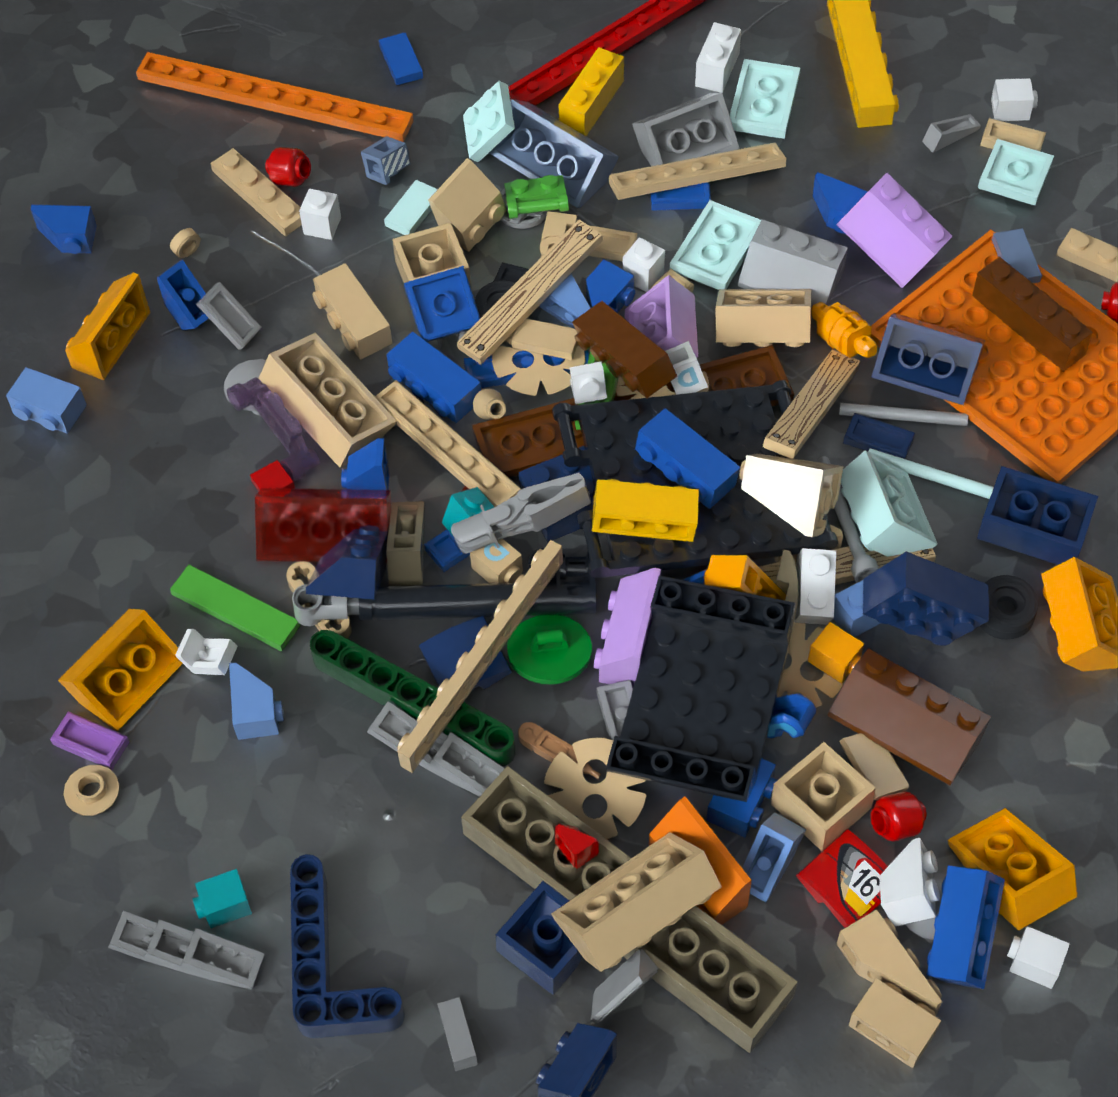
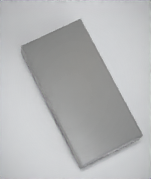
[196,282,262,350]

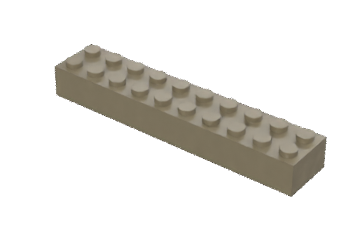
[461,766,798,1053]

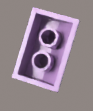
[836,173,952,288]
[625,275,698,358]
[594,568,661,688]

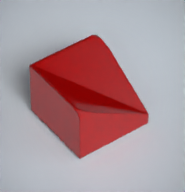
[554,824,599,869]

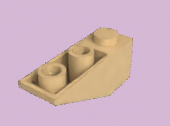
[837,910,942,1014]

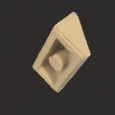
[840,733,909,800]

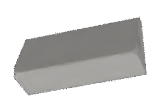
[591,949,659,1023]

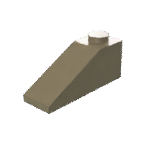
[386,501,425,586]

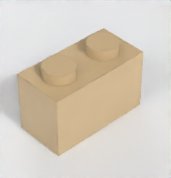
[849,978,941,1068]

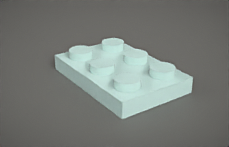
[730,59,800,139]
[670,200,761,290]

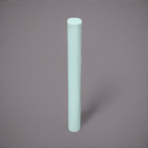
[868,448,994,499]

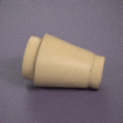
[473,388,506,420]

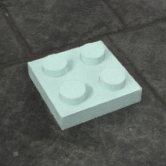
[463,81,515,162]
[978,139,1054,205]

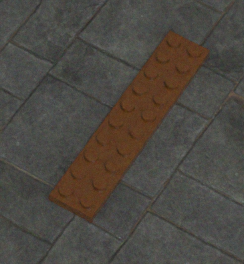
[472,345,794,478]

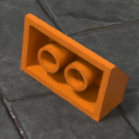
[649,796,752,925]

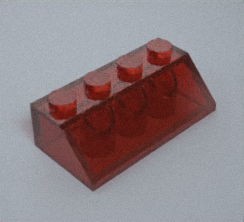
[255,488,391,563]

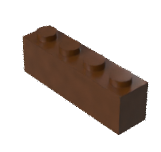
[972,256,1093,371]
[572,301,677,399]

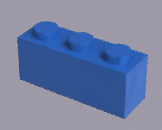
[386,332,481,423]
[635,408,740,509]
[927,865,1005,989]

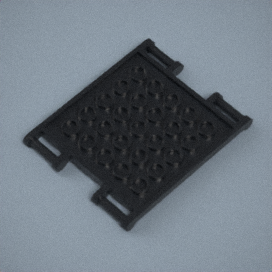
[552,380,839,578]

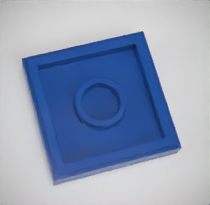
[404,266,480,342]

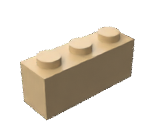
[312,263,393,360]

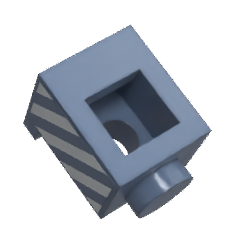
[361,136,410,185]

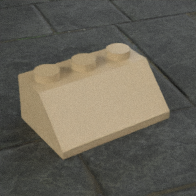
[716,289,812,347]

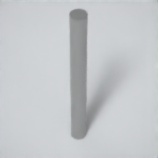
[839,402,968,426]

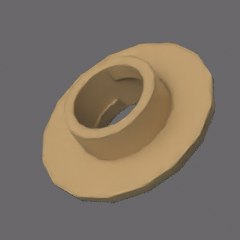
[63,765,119,816]

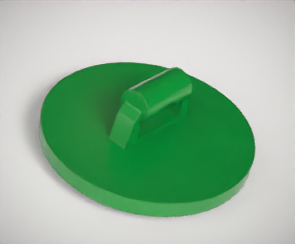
[507,615,592,684]

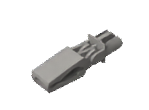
[451,473,591,554]

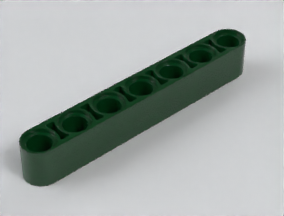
[310,630,516,767]

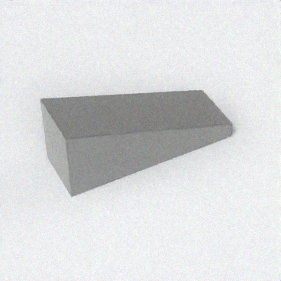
[922,114,981,153]
[437,997,478,1071]

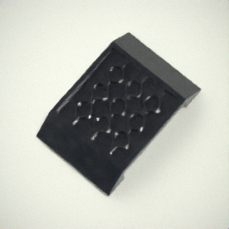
[606,576,795,802]

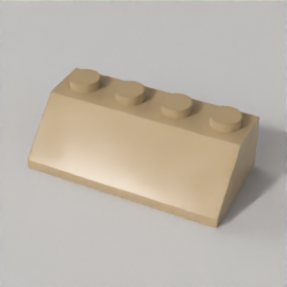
[259,333,397,468]
[551,832,722,972]

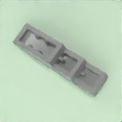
[367,701,505,796]
[108,911,265,989]

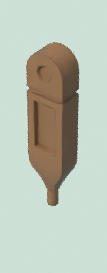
[518,722,601,779]

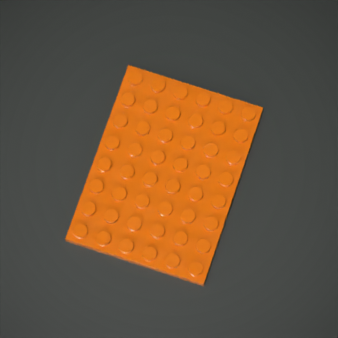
[871,229,1118,484]

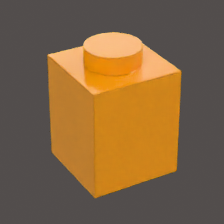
[808,622,864,684]

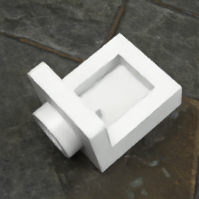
[569,362,607,404]
[176,629,238,675]

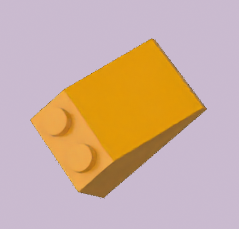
[948,808,1077,930]

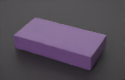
[50,711,130,770]

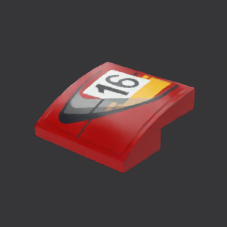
[795,829,888,928]

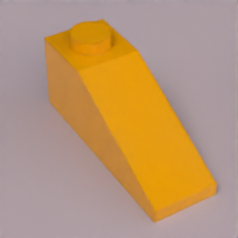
[704,555,786,601]

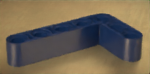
[290,854,405,1038]

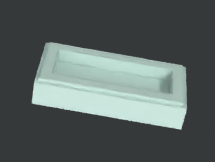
[384,180,438,235]

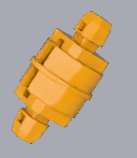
[811,302,877,358]

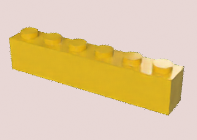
[827,0,899,128]

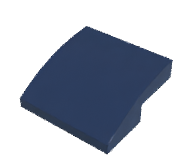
[419,616,513,690]

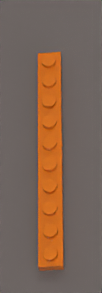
[136,52,414,142]

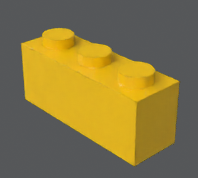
[559,47,624,136]
[592,479,699,542]

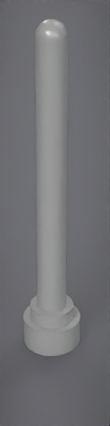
[817,456,879,583]

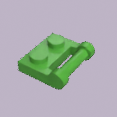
[504,175,569,219]

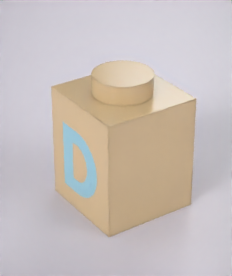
[470,539,523,583]

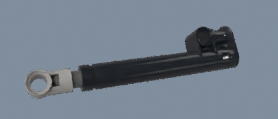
[292,548,596,626]

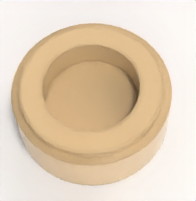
[170,228,201,258]

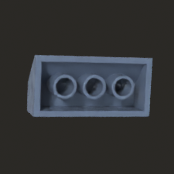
[489,99,619,208]

